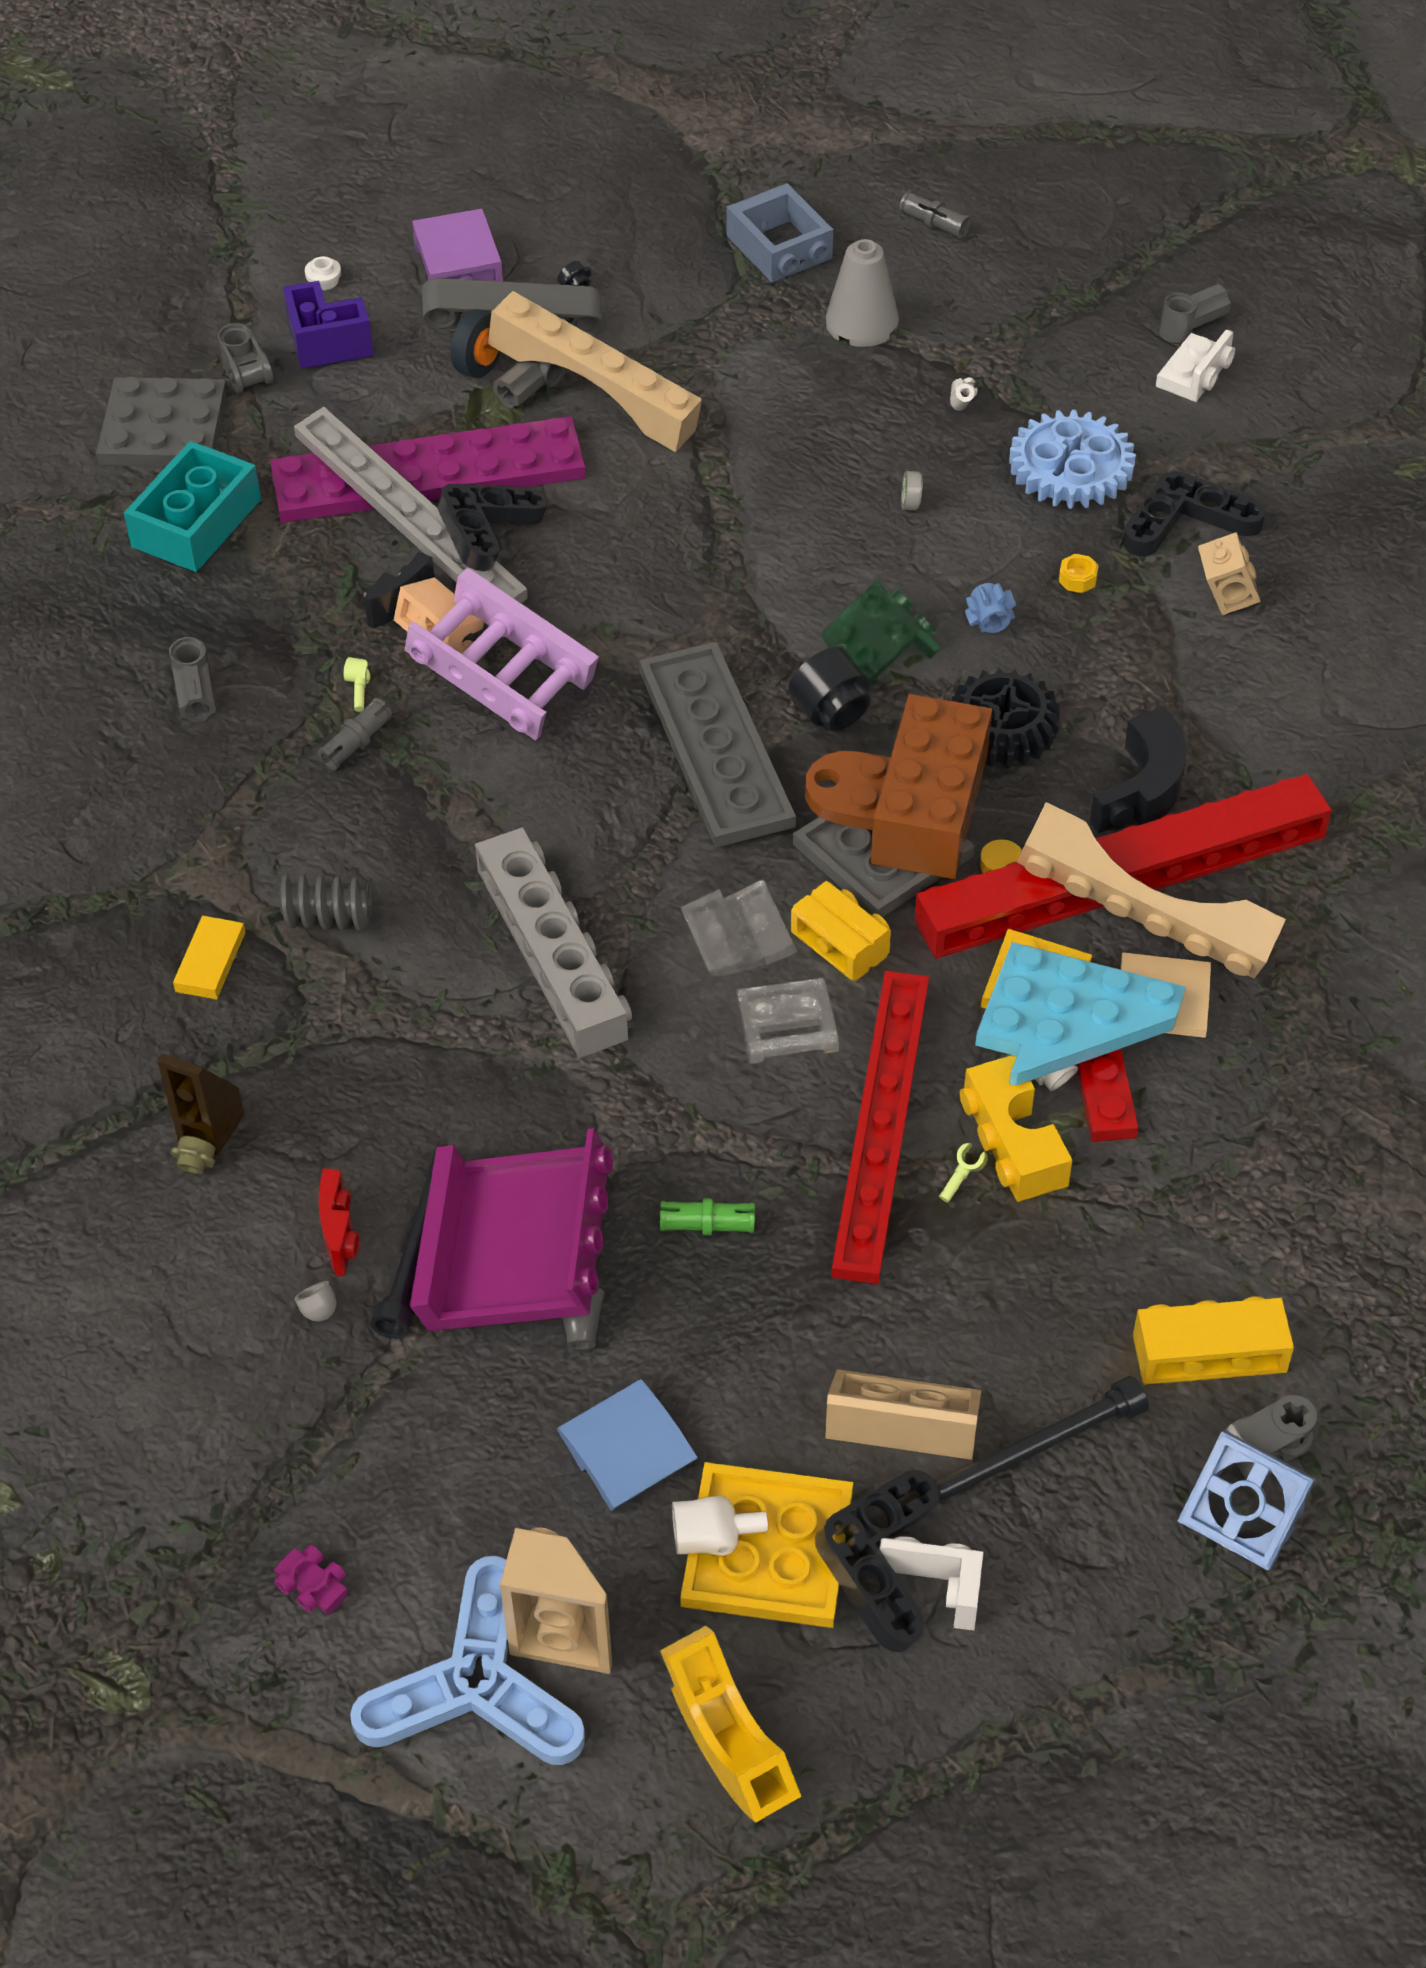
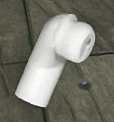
[950,377,977,411]

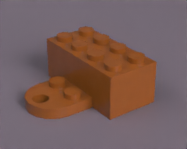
[805,694,992,879]

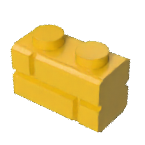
[791,881,891,982]

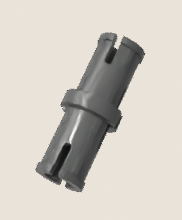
[899,191,971,239]
[317,698,393,771]

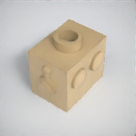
[1198,532,1261,615]

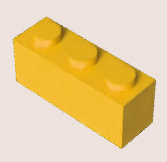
[1133,1296,1294,1385]

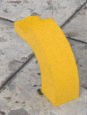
[660,1626,802,1823]

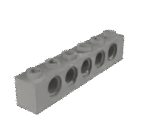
[475,827,632,1058]

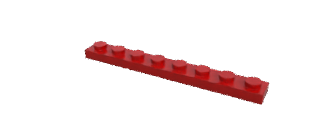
[832,971,929,1285]

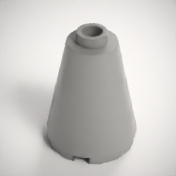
[826,239,899,347]

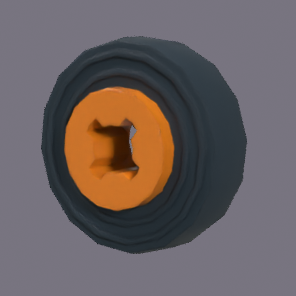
[450,309,501,378]

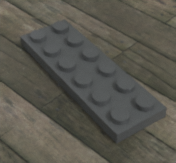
[639,641,796,848]

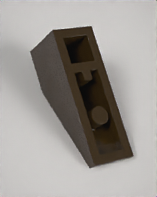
[157,1053,244,1156]

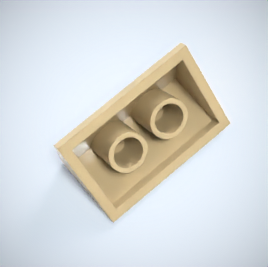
[825,1369,982,1460]

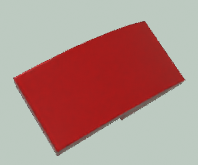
[319,1168,360,1277]

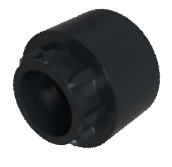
[788,646,871,730]

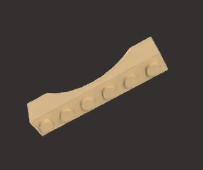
[488,291,702,452]
[1017,802,1286,978]

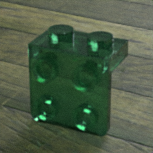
[822,579,941,683]

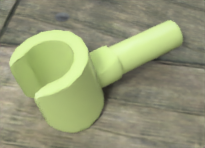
[344,657,371,712]
[939,1143,988,1203]

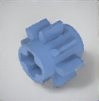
[965,583,1016,633]

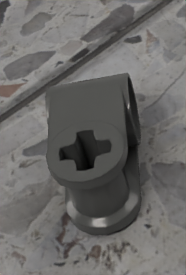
[218,323,273,394]
[1225,1395,1317,1480]

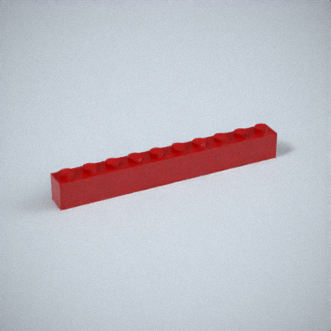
[915,774,1332,959]

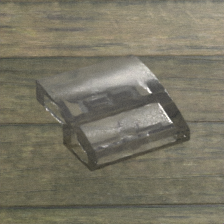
[681,880,798,976]

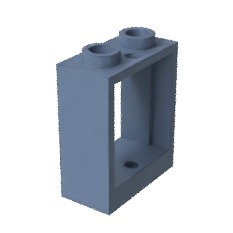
[726,183,833,283]

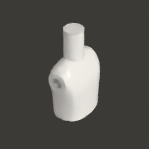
[672,1496,768,1555]

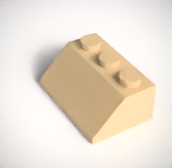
[500,1528,613,1674]

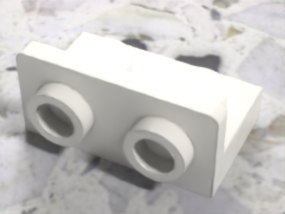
[1156,330,1235,402]

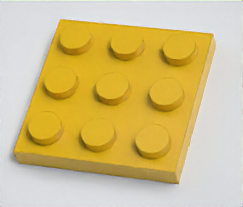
[680,1462,853,1628]

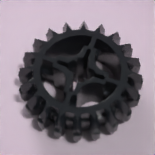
[951,667,1060,768]

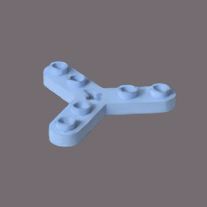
[350,1556,585,1765]

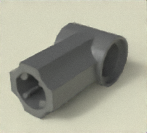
[1159,284,1231,343]
[493,361,566,409]
[169,637,216,723]

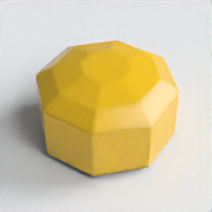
[1059,554,1099,593]

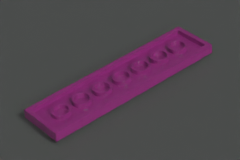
[270,416,586,523]

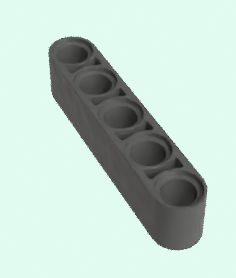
[421,278,603,336]

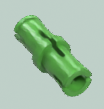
[660,1198,755,1236]

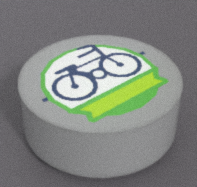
[901,471,923,511]

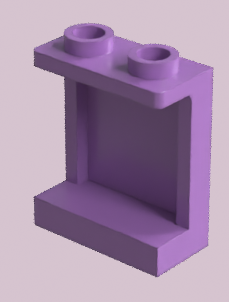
[412,208,503,282]

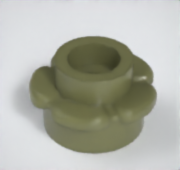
[171,1136,216,1174]

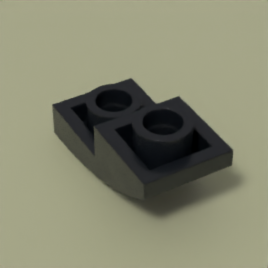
[363,552,434,628]

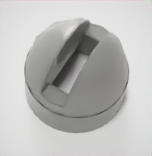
[294,1281,337,1322]

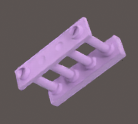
[405,567,599,740]

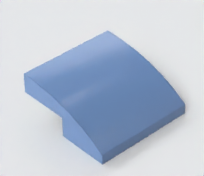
[557,1379,698,1511]

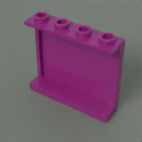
[410,1128,613,1331]

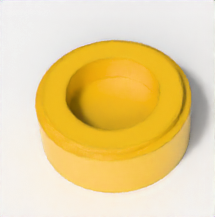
[980,839,1022,873]

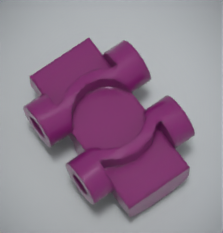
[274,1545,348,1615]

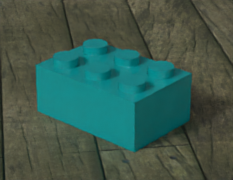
[124,441,261,572]

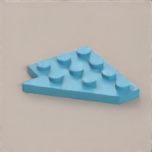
[975,942,1185,1086]

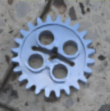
[1009,410,1136,509]

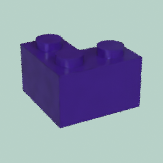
[283,280,374,369]

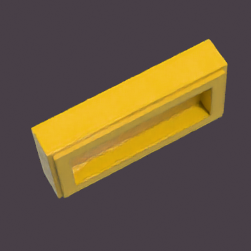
[173,915,246,1000]

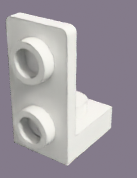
[880,1536,983,1631]

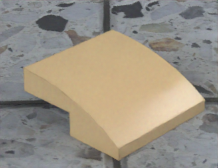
[1120,952,1211,1038]

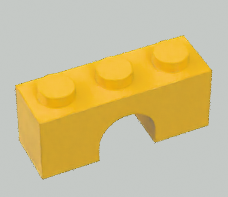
[960,1055,1072,1202]

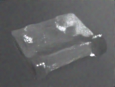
[737,978,839,1064]

